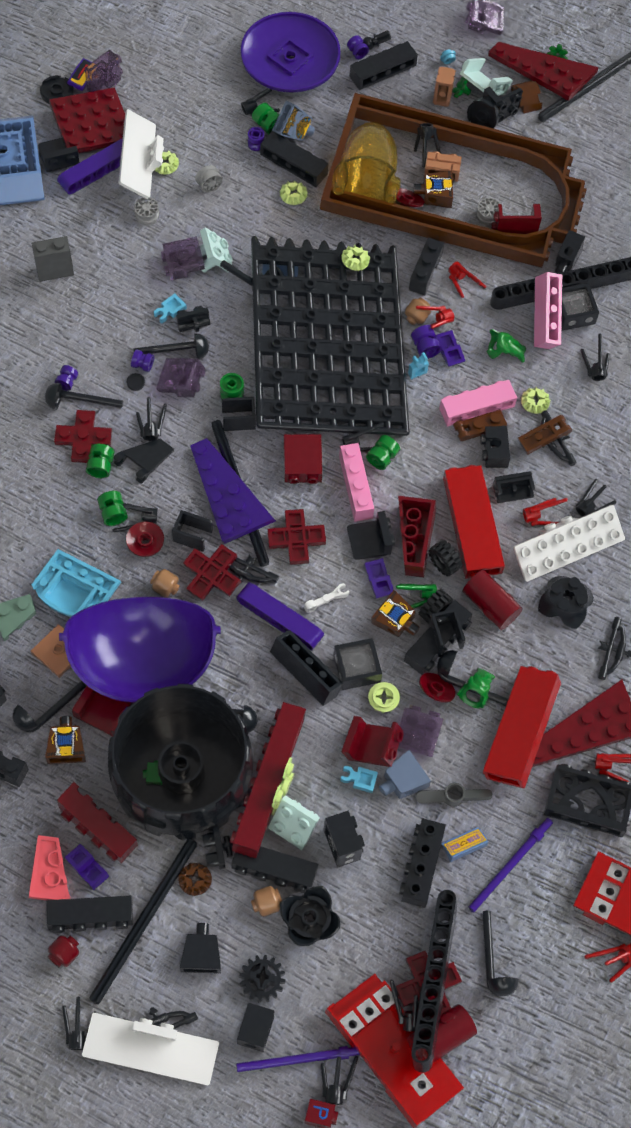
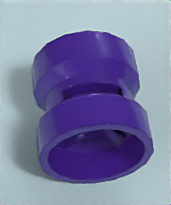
[347,35,369,59]
[248,127,265,151]
[131,350,155,372]
[54,365,79,391]

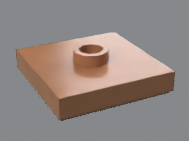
[31,624,71,678]

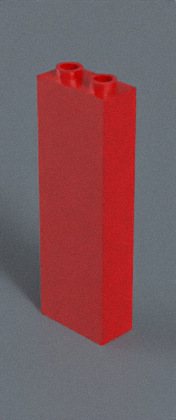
[443,465,505,579]
[483,666,561,789]

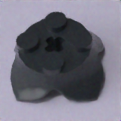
[538,576,594,629]
[280,886,340,946]

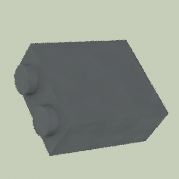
[31,236,74,282]

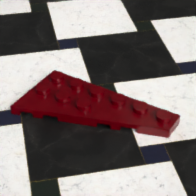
[488,42,598,101]
[532,680,631,767]

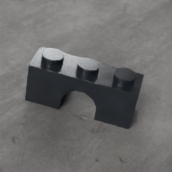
[409,238,444,296]

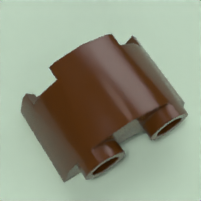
[511,81,542,114]

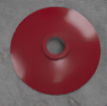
[392,188,425,208]
[126,522,164,557]
[419,673,456,702]

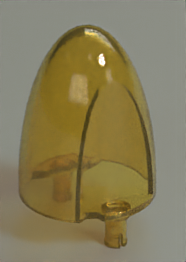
[332,122,401,203]

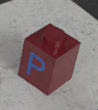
[304,1099,338,1128]

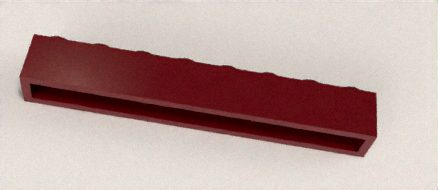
[230,702,306,858]

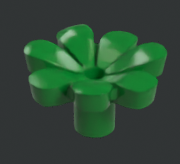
[547,44,568,59]
[452,76,471,98]

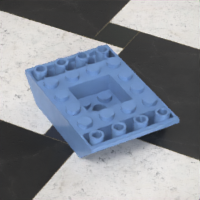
[0,116,45,205]

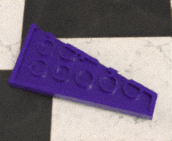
[190,438,276,544]

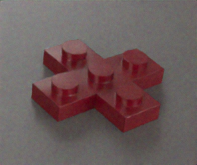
[54,410,112,463]
[267,509,326,565]
[183,544,241,601]
[395,950,462,1019]

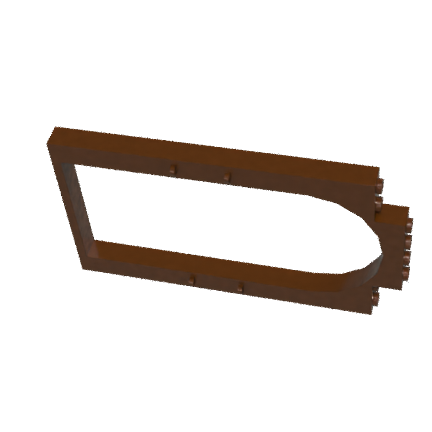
[320,93,587,268]

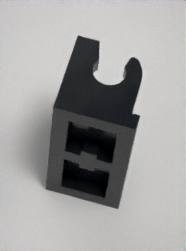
[493,471,535,503]

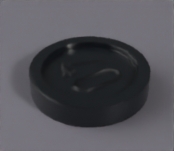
[127,373,145,391]

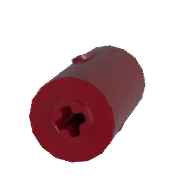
[462,570,523,630]
[407,1004,477,1063]

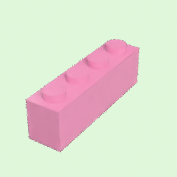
[534,272,562,349]
[439,380,517,427]
[339,443,374,522]

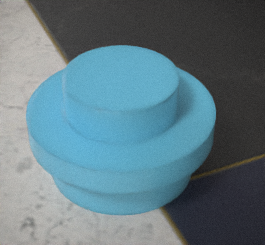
[440,49,456,64]

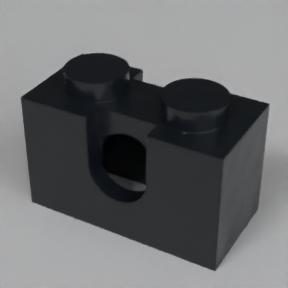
[480,426,510,468]
[0,751,29,787]

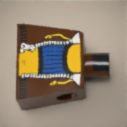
[414,171,453,208]
[371,590,420,637]
[45,716,86,764]

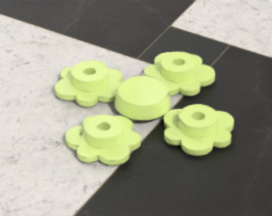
[272,757,294,816]

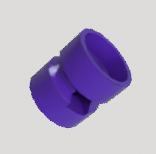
[411,325,442,359]

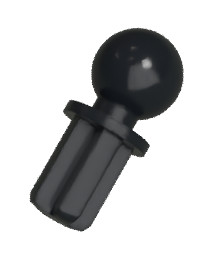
[363,30,391,50]

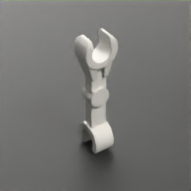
[304,583,349,613]

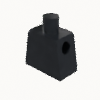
[555,230,585,273]
[180,923,221,974]

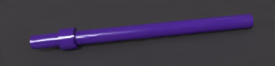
[468,818,553,912]
[236,1046,360,1072]

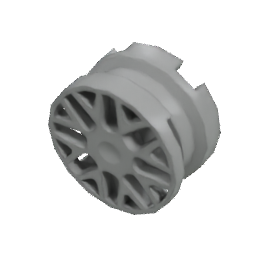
[195,165,223,193]
[134,197,159,225]
[476,198,500,226]

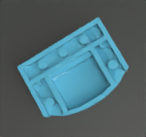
[31,549,121,617]

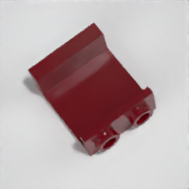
[491,204,542,234]
[284,434,322,484]
[72,686,133,737]
[341,716,403,767]

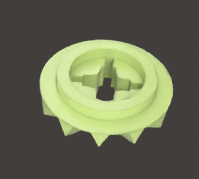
[155,150,179,175]
[280,181,308,205]
[342,245,370,271]
[521,386,551,414]
[368,682,400,713]

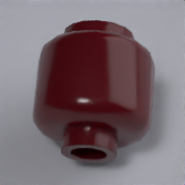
[47,935,79,968]

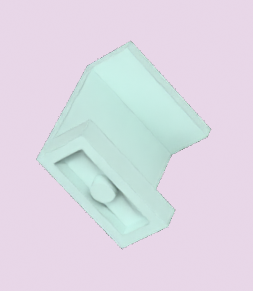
[460,58,513,96]

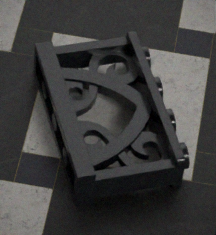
[543,764,631,837]

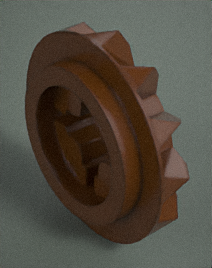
[178,862,212,896]

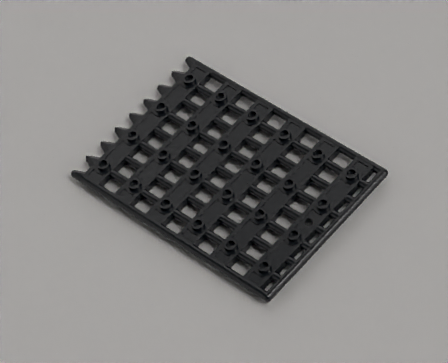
[251,236,410,436]

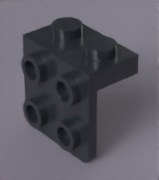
[482,87,523,123]
[38,138,80,172]
[347,511,395,560]

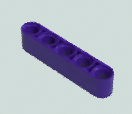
[57,139,123,195]
[236,582,324,651]

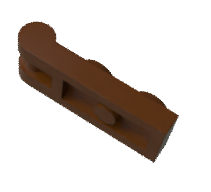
[453,409,507,442]
[518,415,572,455]

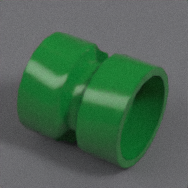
[252,103,279,135]
[220,373,244,401]
[366,435,400,470]
[86,444,115,479]
[97,491,128,526]

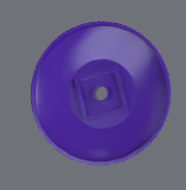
[241,12,340,93]

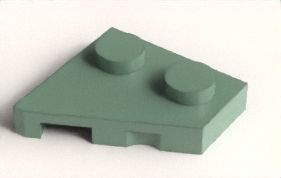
[0,594,36,641]

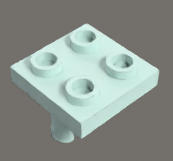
[195,227,233,273]
[268,795,320,850]

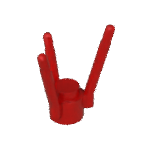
[448,262,487,298]
[416,305,454,329]
[523,498,568,526]
[595,753,631,782]
[584,943,631,983]

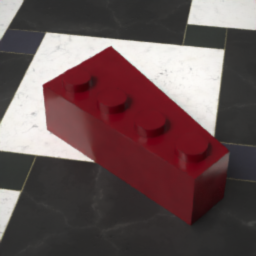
[398,496,436,578]
[57,782,138,864]

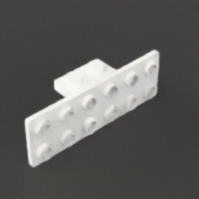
[119,109,164,199]
[513,505,625,582]
[82,1013,219,1085]

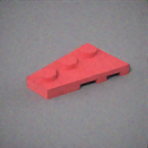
[28,835,70,900]

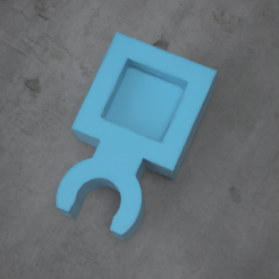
[154,294,187,323]
[408,352,429,379]
[340,766,378,793]

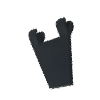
[114,439,174,483]

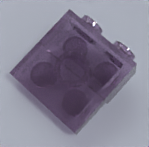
[465,0,504,35]
[85,49,123,92]
[161,236,205,281]
[156,358,205,397]
[398,705,443,757]

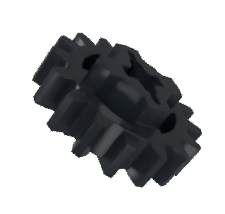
[239,955,285,1003]

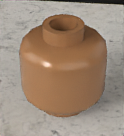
[405,298,431,325]
[150,569,180,598]
[251,886,282,917]

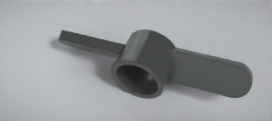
[416,783,492,807]

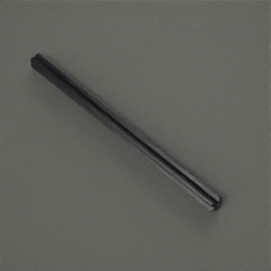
[538,52,631,122]
[211,420,269,567]
[89,838,197,1004]

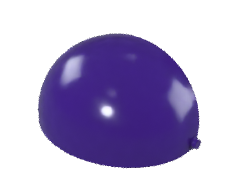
[59,597,221,703]

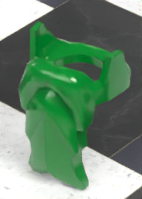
[487,329,526,363]
[457,668,495,708]

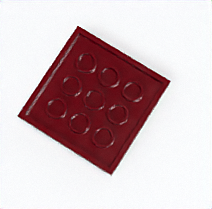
[49,87,125,153]

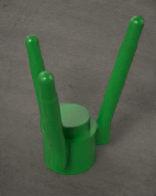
[396,583,437,609]

